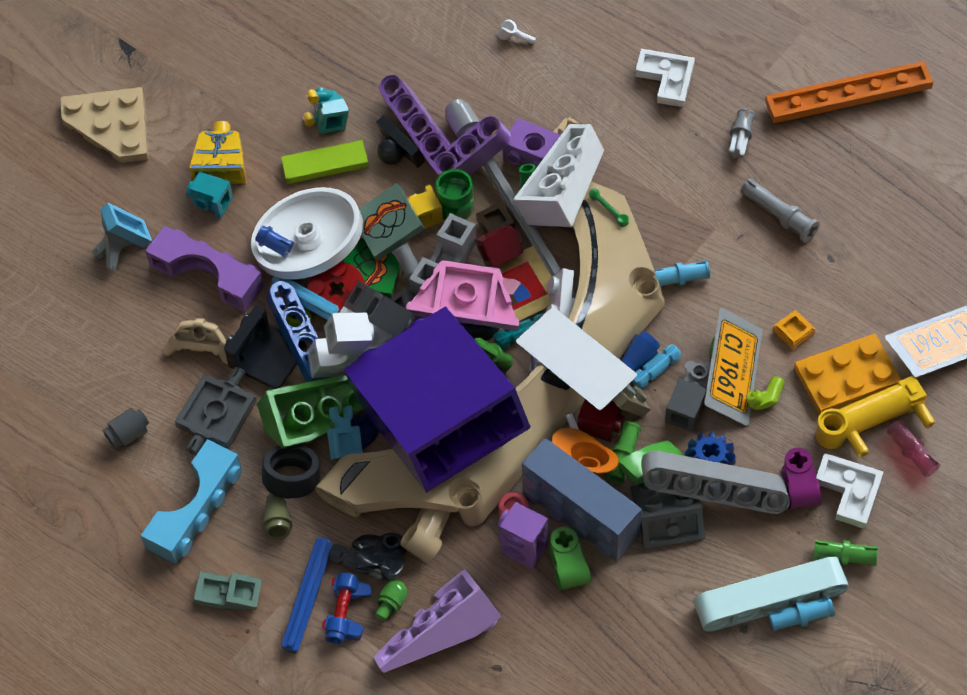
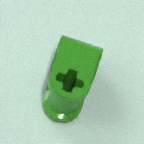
[549,527,591,591]

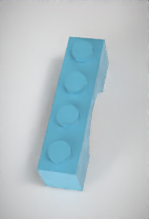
[141,439,242,564]

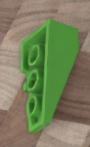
[257,374,363,449]

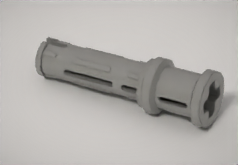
[740,178,820,243]

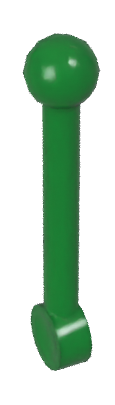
[589,188,629,227]

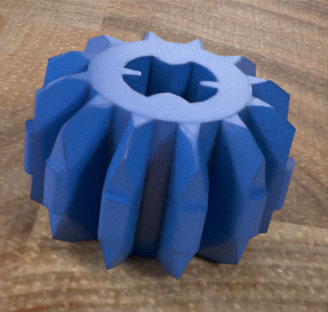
[684,430,736,465]

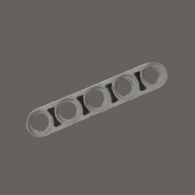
[641,451,790,514]

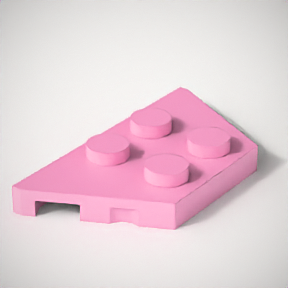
[406,260,519,331]

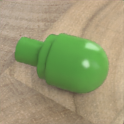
[375,580,408,622]

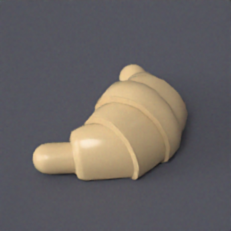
[163,318,228,364]

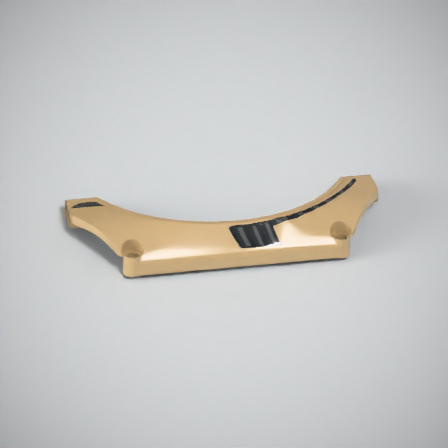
[315,182,665,526]

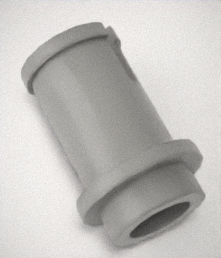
[392,243,418,281]

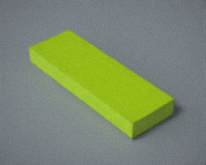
[281,140,369,184]

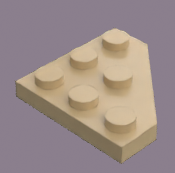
[61,87,148,163]

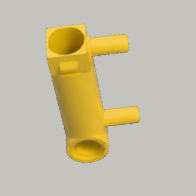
[815,375,935,457]

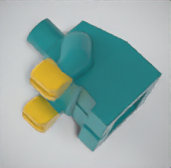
[303,87,349,134]

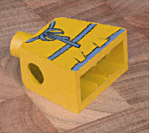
[190,121,247,184]

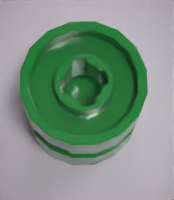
[436,169,474,219]

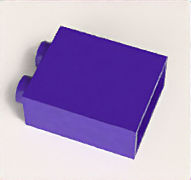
[343,306,531,493]

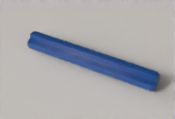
[281,538,333,653]

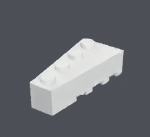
[513,124,604,227]

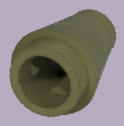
[262,493,293,539]

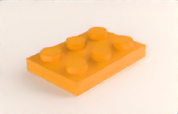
[794,333,901,415]

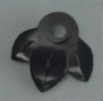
[352,533,406,581]

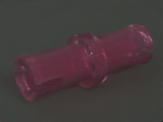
[887,420,940,477]

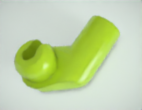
[746,376,785,411]

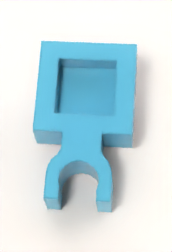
[327,406,363,460]

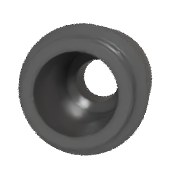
[102,408,149,450]

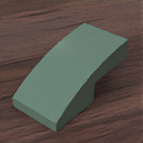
[193,571,262,610]

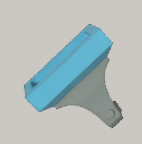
[92,203,152,271]

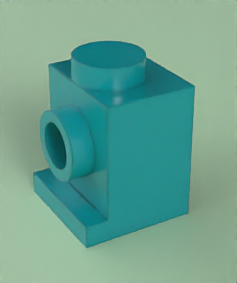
[186,171,233,219]

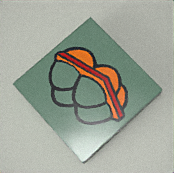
[359,183,425,261]

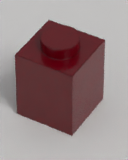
[474,225,524,268]
[577,399,625,442]

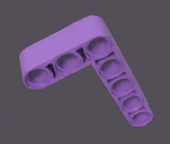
[379,74,511,176]

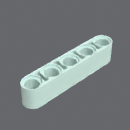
[693,557,849,632]

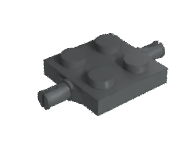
[175,367,257,455]

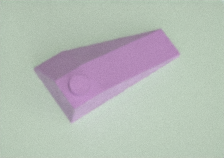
[374,569,502,673]

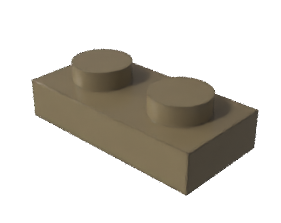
[612,384,651,417]

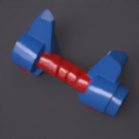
[322,573,371,644]

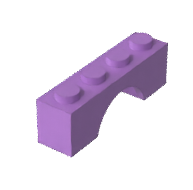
[145,226,264,313]

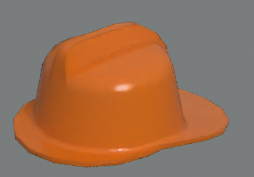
[552,428,619,480]

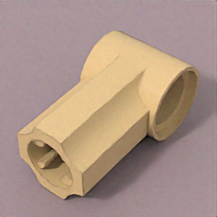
[401,508,451,563]

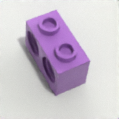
[498,502,548,570]

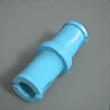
[654,260,710,286]
[768,596,835,632]

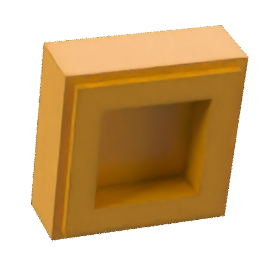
[773,310,815,350]

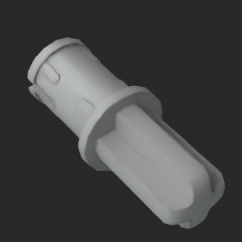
[728,108,755,159]

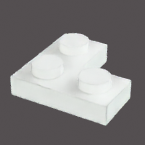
[635,49,695,107]
[816,453,883,529]

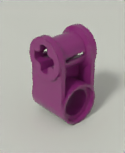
[782,448,821,510]

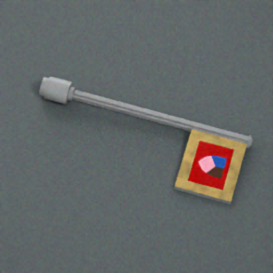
[445,99,577,332]

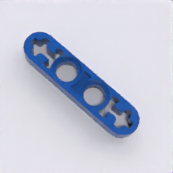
[266,281,330,382]

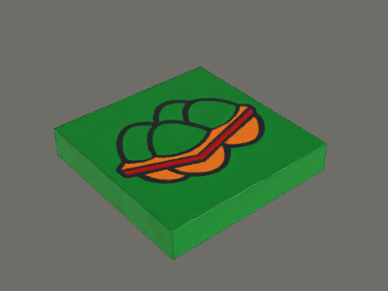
[336,238,402,299]

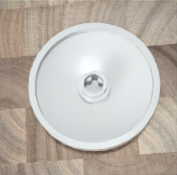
[251,187,363,279]

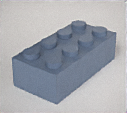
[522,438,642,561]

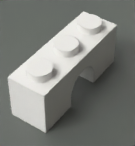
[307,313,374,378]

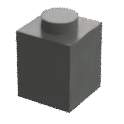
[665,379,707,432]

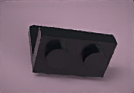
[224,305,307,389]

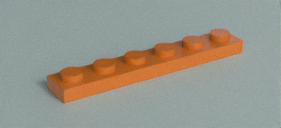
[765,61,933,124]

